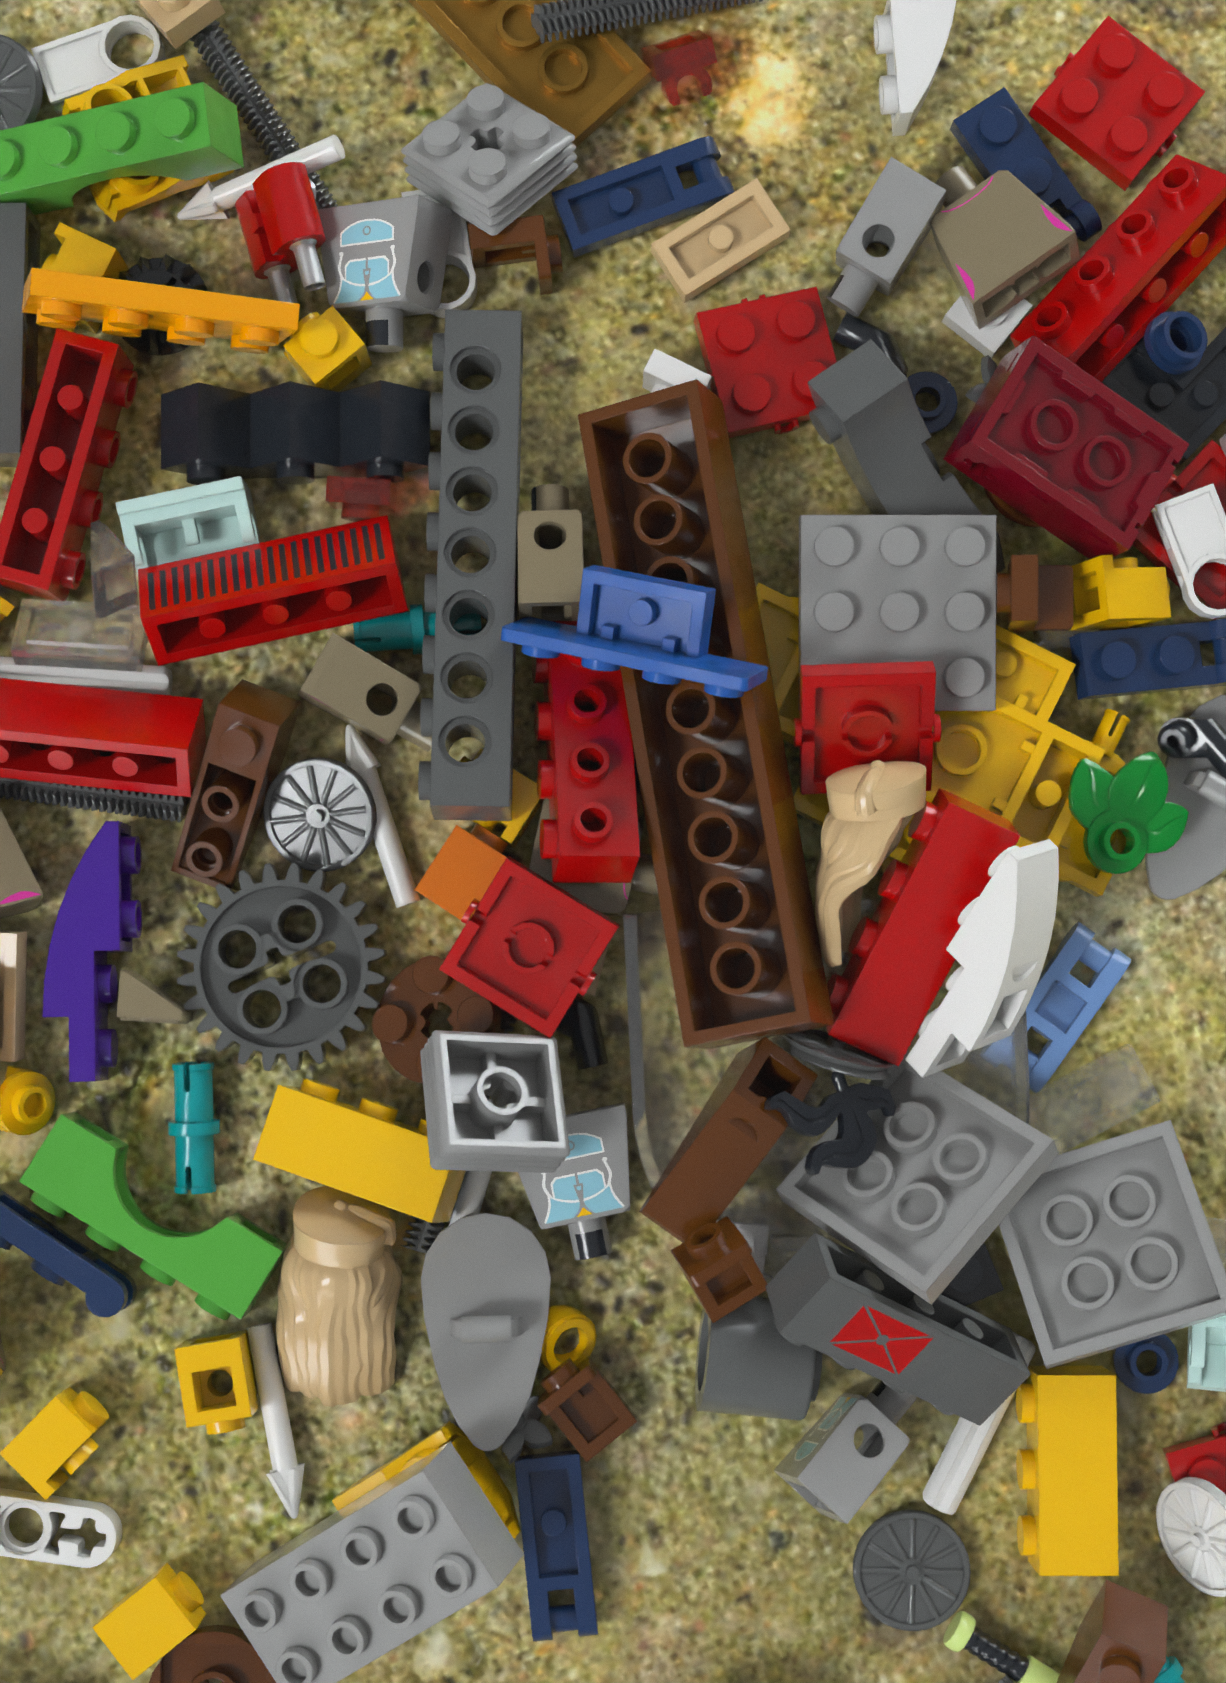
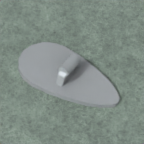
[1145,695,1226,900]
[421,1213,551,1451]

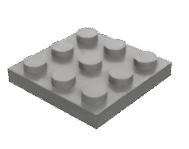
[798,515,996,711]
[776,1050,1058,1305]
[999,1120,1226,1369]

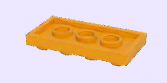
[22,268,300,354]

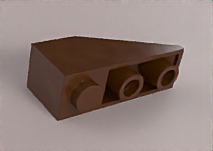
[171,679,301,890]
[639,1037,818,1243]
[1057,1580,1168,1683]

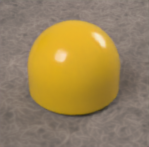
[540,1305,597,1371]

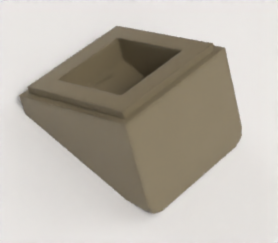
[116,969,193,1024]

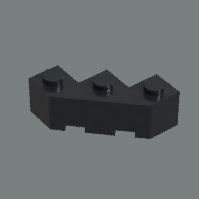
[161,380,430,485]

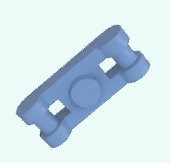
[983,921,1132,1093]

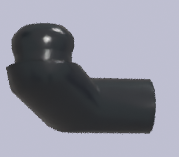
[833,312,908,377]
[1157,717,1226,778]
[556,996,608,1070]

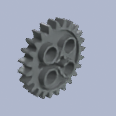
[177,863,387,1071]

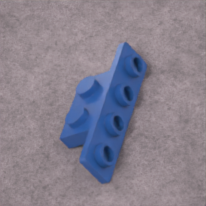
[501,565,768,698]

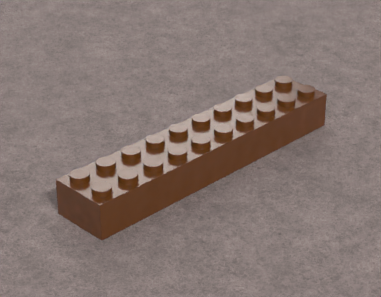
[578,379,834,1049]

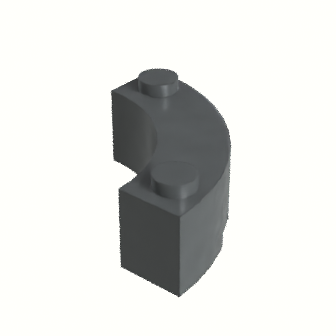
[807,339,1006,574]

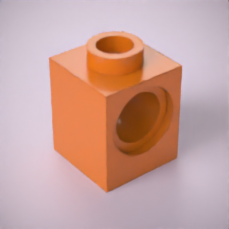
[414,823,508,920]

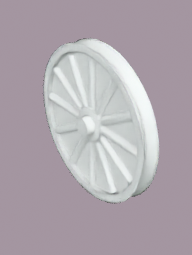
[1156,1477,1226,1597]

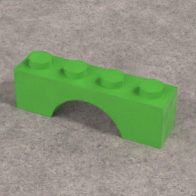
[0,82,244,215]
[19,1112,287,1320]

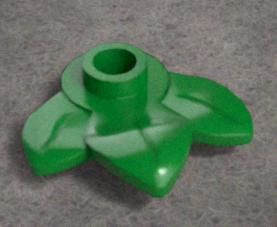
[1068,752,1189,874]

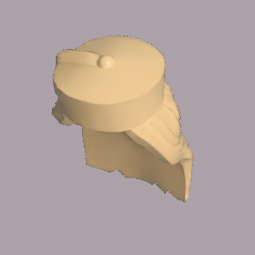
[815,760,926,968]
[276,1186,403,1407]

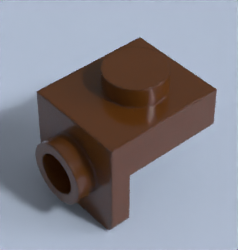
[468,215,563,295]
[996,555,1073,631]
[670,1216,767,1323]
[537,1356,637,1463]

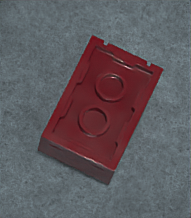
[943,335,1189,559]

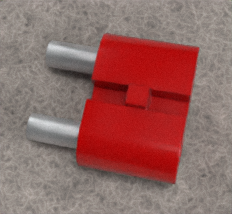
[235,162,326,303]

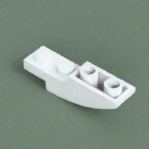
[874,0,956,136]
[905,839,1059,1078]

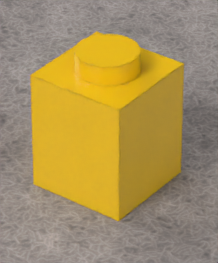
[92,1563,207,1680]

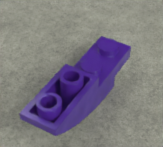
[42,821,142,1082]

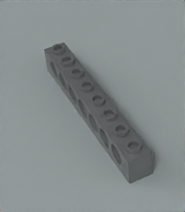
[418,309,523,821]

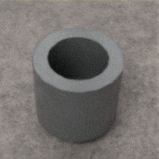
[695,1297,823,1421]

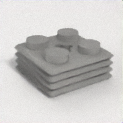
[401,83,578,236]
[420,1030,570,1173]

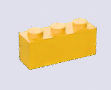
[253,1078,466,1223]
[1016,1366,1119,1576]

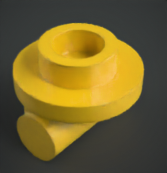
[0,1065,55,1135]

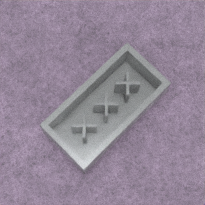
[220,1442,524,1683]

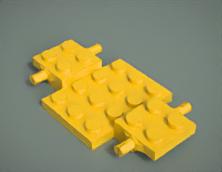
[756,582,1130,897]

